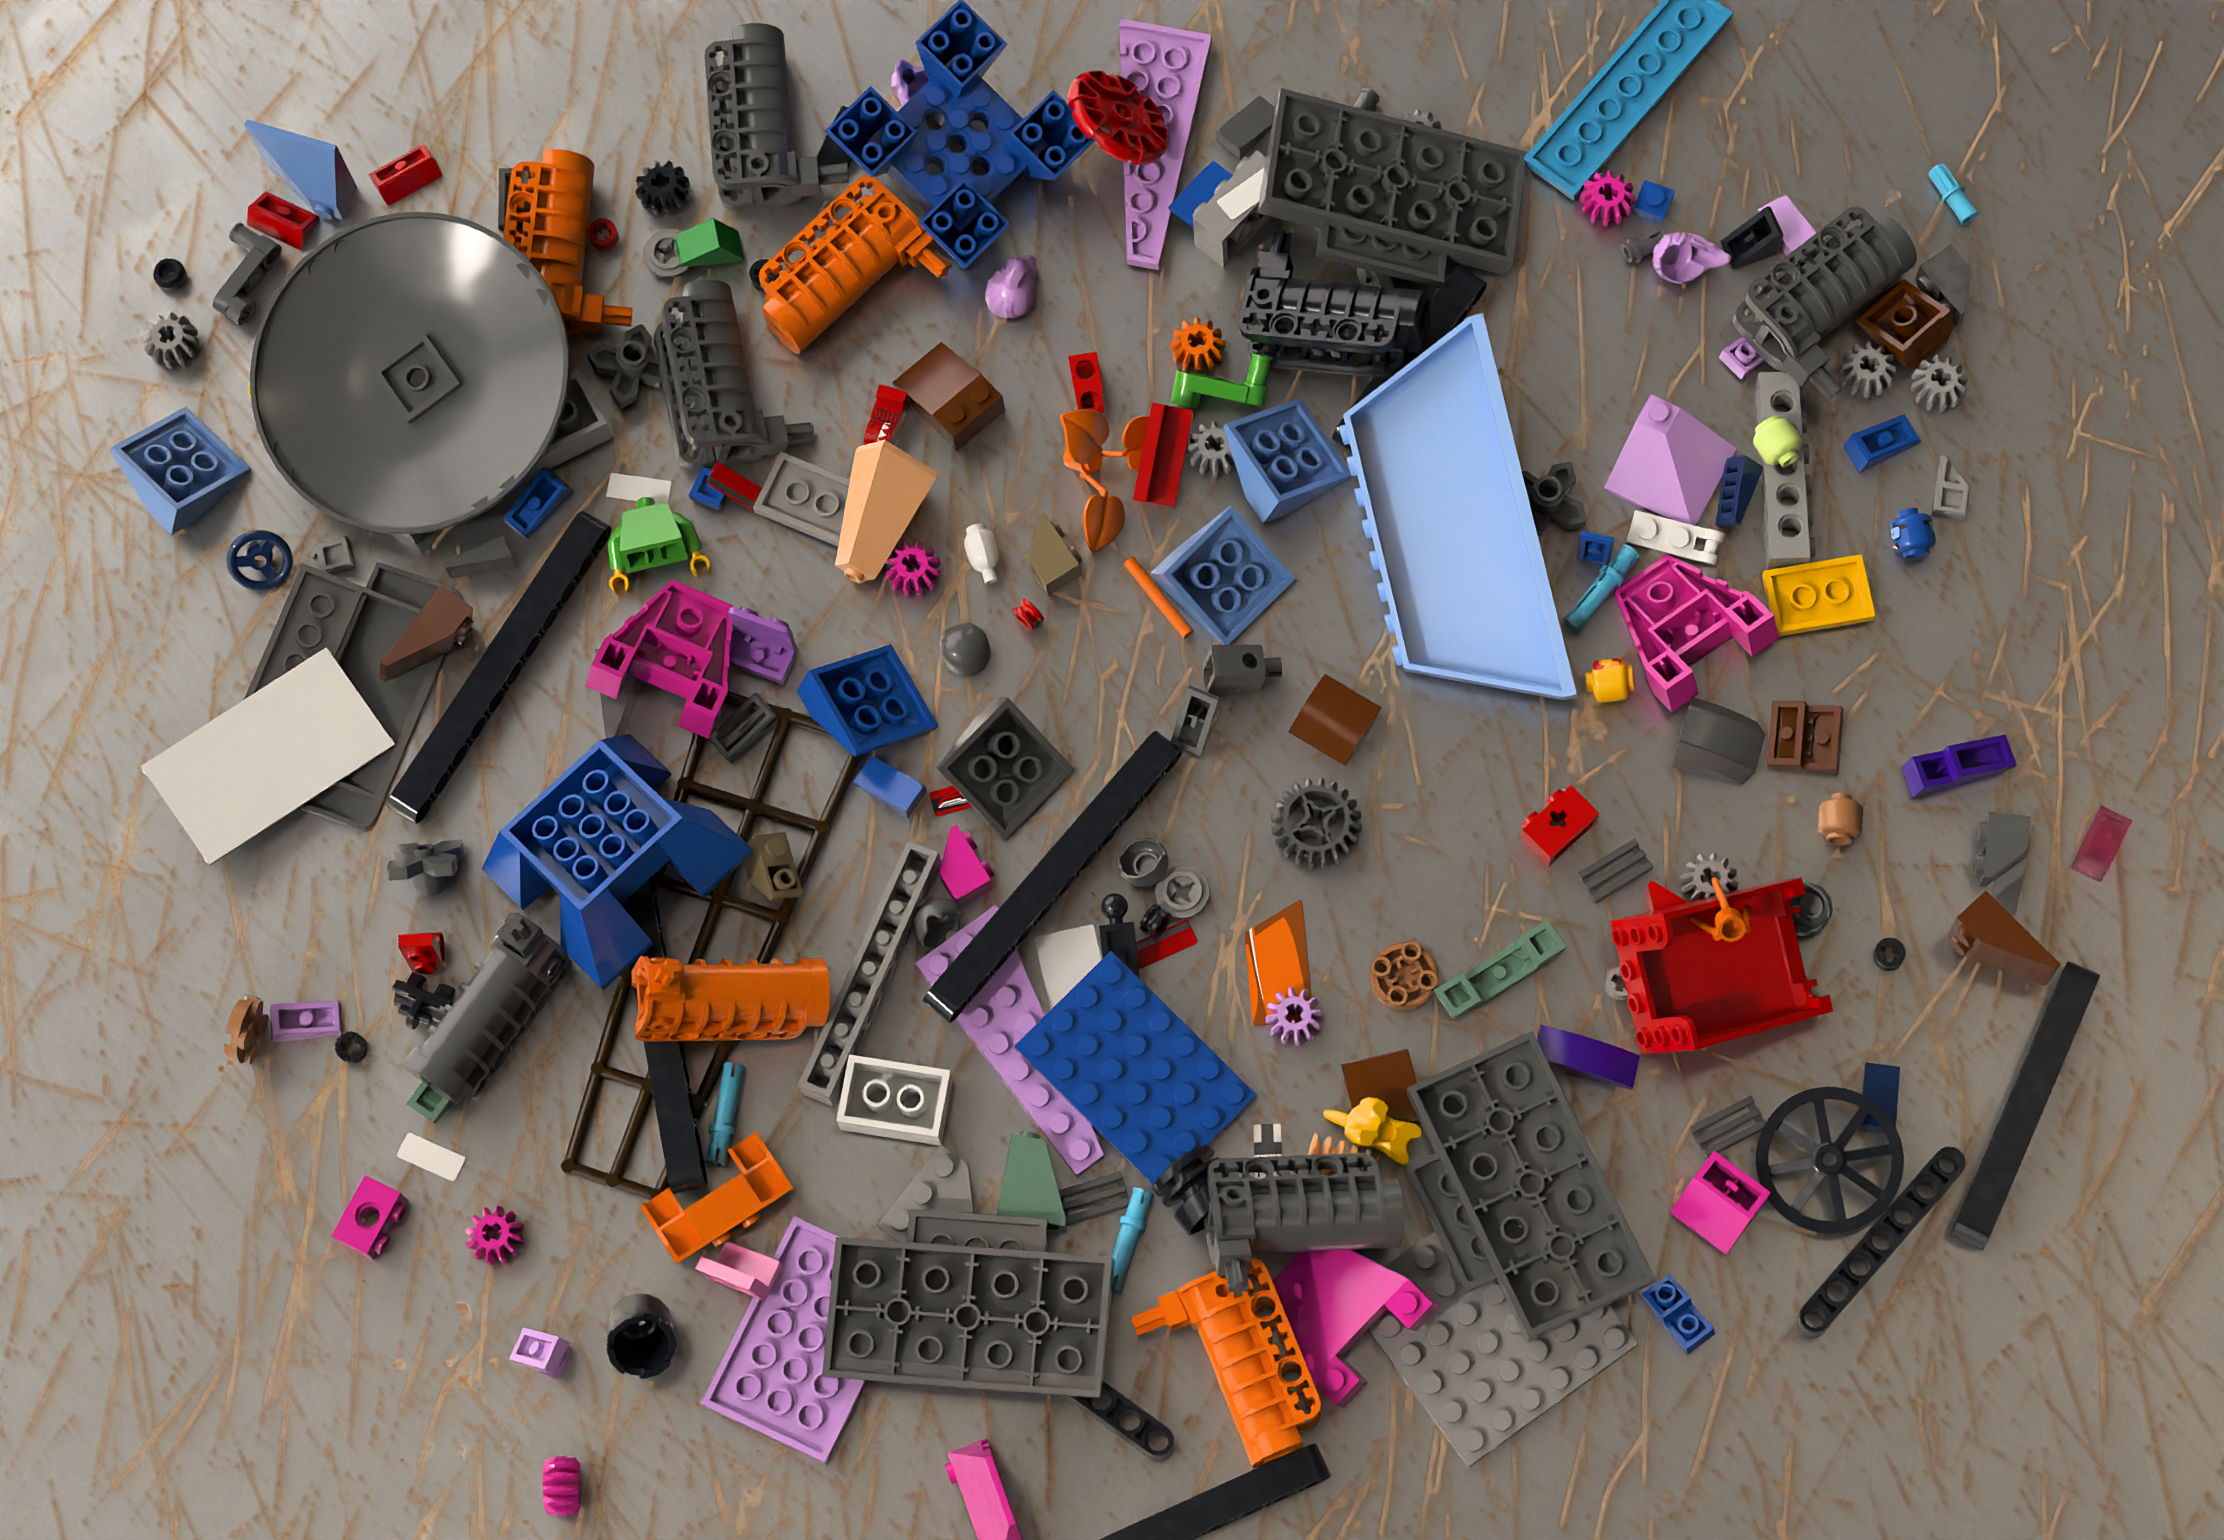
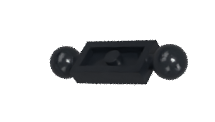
[1099,893,1141,980]

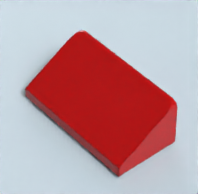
[369,144,442,205]
[247,191,320,249]

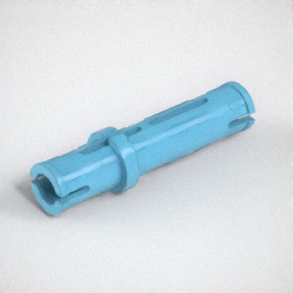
[1563,544,1641,633]
[705,1062,746,1167]
[1111,1187,1154,1293]

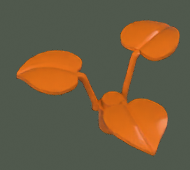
[1059,409,1149,551]

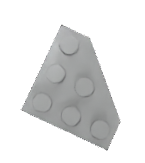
[876,1144,974,1242]

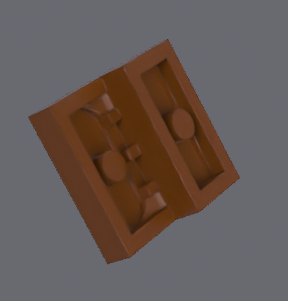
[1288,674,1383,766]
[1767,701,1844,774]
[1341,1049,1419,1122]

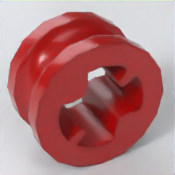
[588,218,619,251]
[1012,598,1044,631]

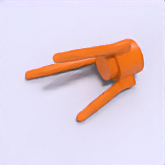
[1691,877,1751,942]

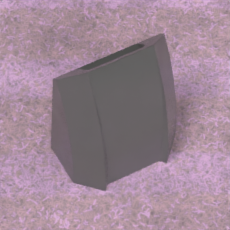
[1672,697,1765,784]

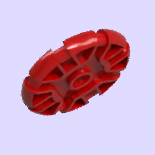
[1068,70,1169,165]

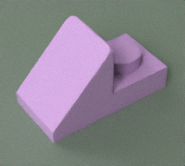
[509,1327,572,1379]

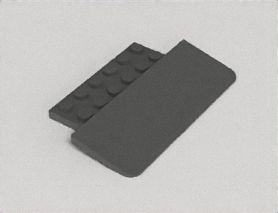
[244,562,464,829]

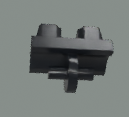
[392,971,456,1029]

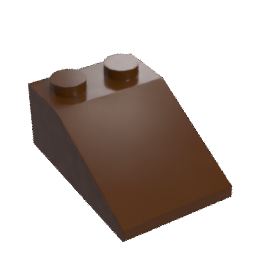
[892,342,1005,452]
[380,585,474,682]
[1947,891,2061,986]

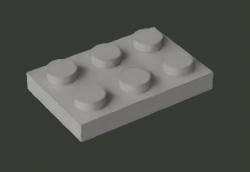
[753,452,850,547]

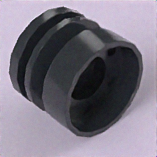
[1152,1144,1227,1236]

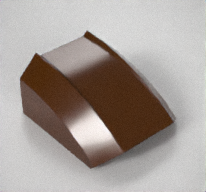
[1855,279,1954,368]

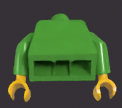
[607,497,710,594]

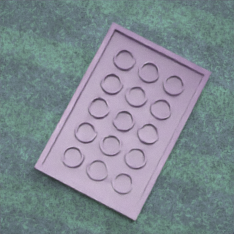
[700,1216,867,1464]

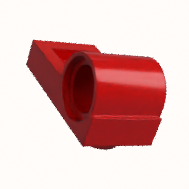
[398,932,445,974]

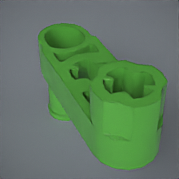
[1170,352,1272,408]

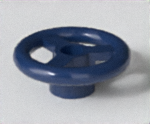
[226,530,293,591]

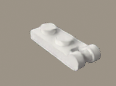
[1626,510,1725,566]

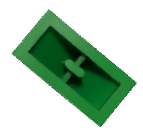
[675,218,744,267]

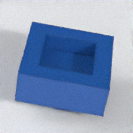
[1632,180,1675,223]
[689,467,727,511]

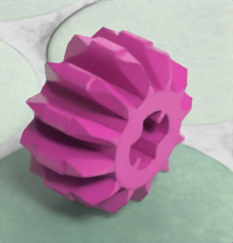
[1580,170,1636,228]
[885,540,941,597]
[465,1206,525,1265]
[542,1456,582,1517]

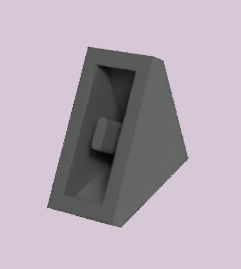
[1171,685,1221,756]

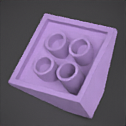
[1604,394,1737,526]

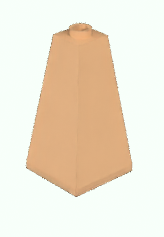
[835,440,938,583]

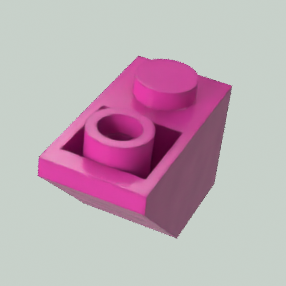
[939,824,994,908]

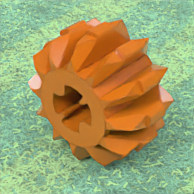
[1170,317,1226,373]

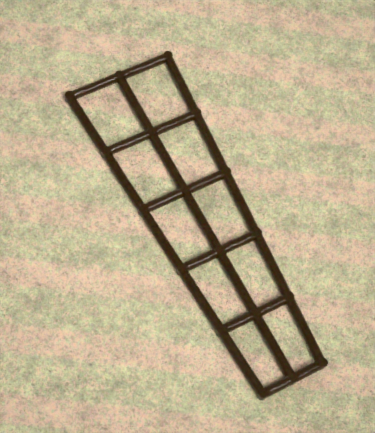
[561,691,862,1201]

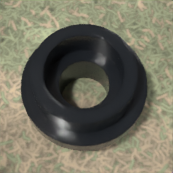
[153,258,186,290]

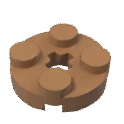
[224,995,269,1064]

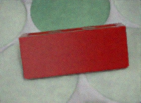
[1133,402,1194,507]

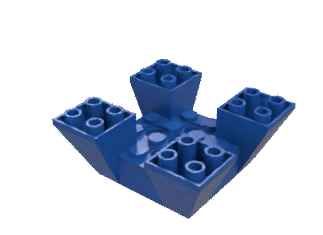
[825,0,1095,270]
[481,734,754,991]

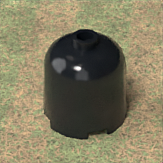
[606,1293,677,1379]

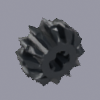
[635,160,690,215]

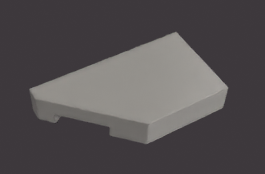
[1932,455,1971,521]
[294,536,356,580]

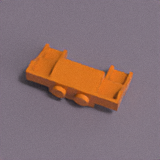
[639,1131,794,1265]

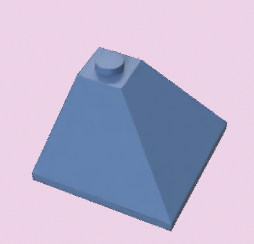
[245,120,357,220]
[1223,398,1351,524]
[110,407,251,535]
[1150,506,1295,645]

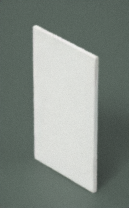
[141,647,395,866]

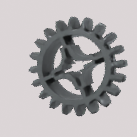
[1271,778,1362,869]

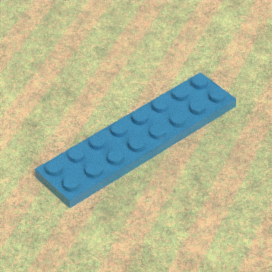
[1523,0,1733,201]

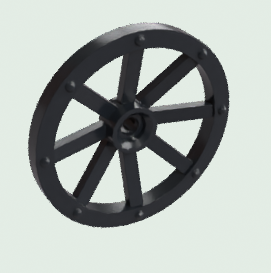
[1756,1087,1904,1234]

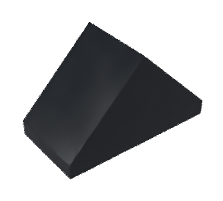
[1720,206,1783,269]

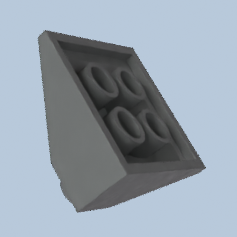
[937,696,1075,840]

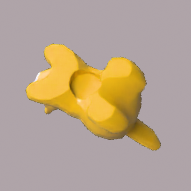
[1323,1097,1422,1165]

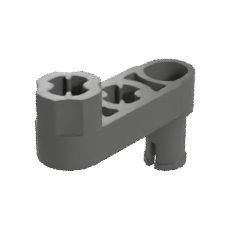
[213,222,282,326]

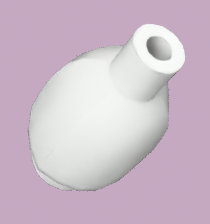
[964,523,999,584]

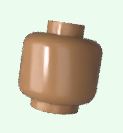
[1818,793,1863,846]

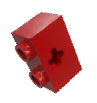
[1521,785,1599,867]

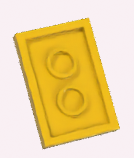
[1762,554,1876,636]

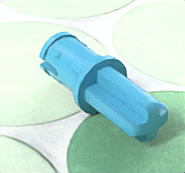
[1928,163,1979,225]

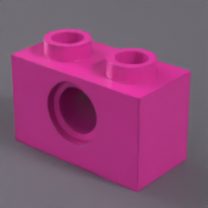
[331,1175,407,1260]

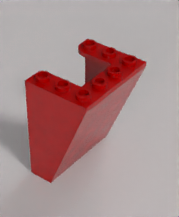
[1611,877,1834,1054]

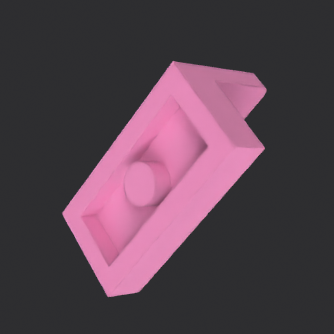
[695,1242,782,1301]

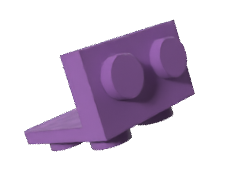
[728,606,798,685]

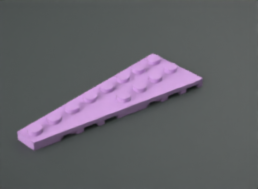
[1119,19,1212,270]
[915,904,1105,1178]

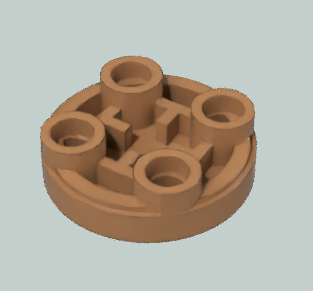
[1370,941,1439,1011]

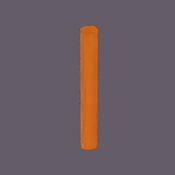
[1123,556,1194,639]

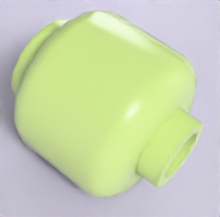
[1753,416,1803,467]

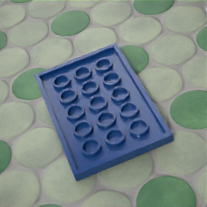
[1014,951,1257,1186]

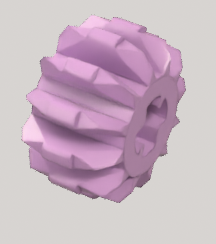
[1265,987,1324,1046]

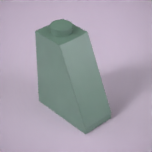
[996,1131,1067,1233]

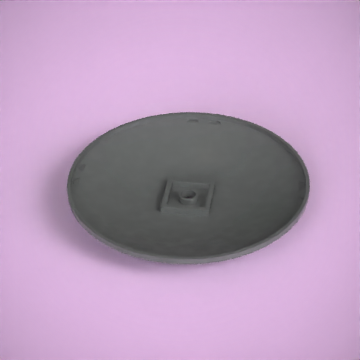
[250,212,570,534]

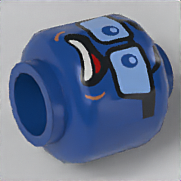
[1889,508,1936,559]

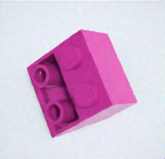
[1670,1151,1771,1255]

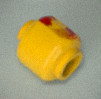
[1585,658,1635,703]

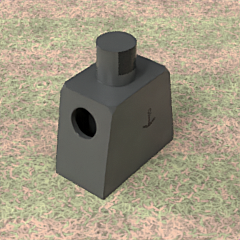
[1202,645,1282,697]

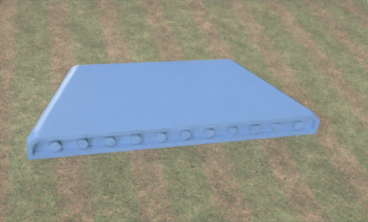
[1339,313,1577,700]

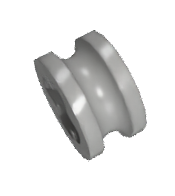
[1605,967,1628,1001]

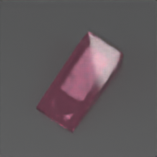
[2071,805,2132,882]

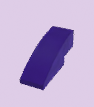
[1901,734,2017,798]
[1537,1025,1640,1090]

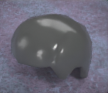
[939,622,991,676]
[1117,838,1169,887]
[1790,882,1833,936]
[913,898,963,949]

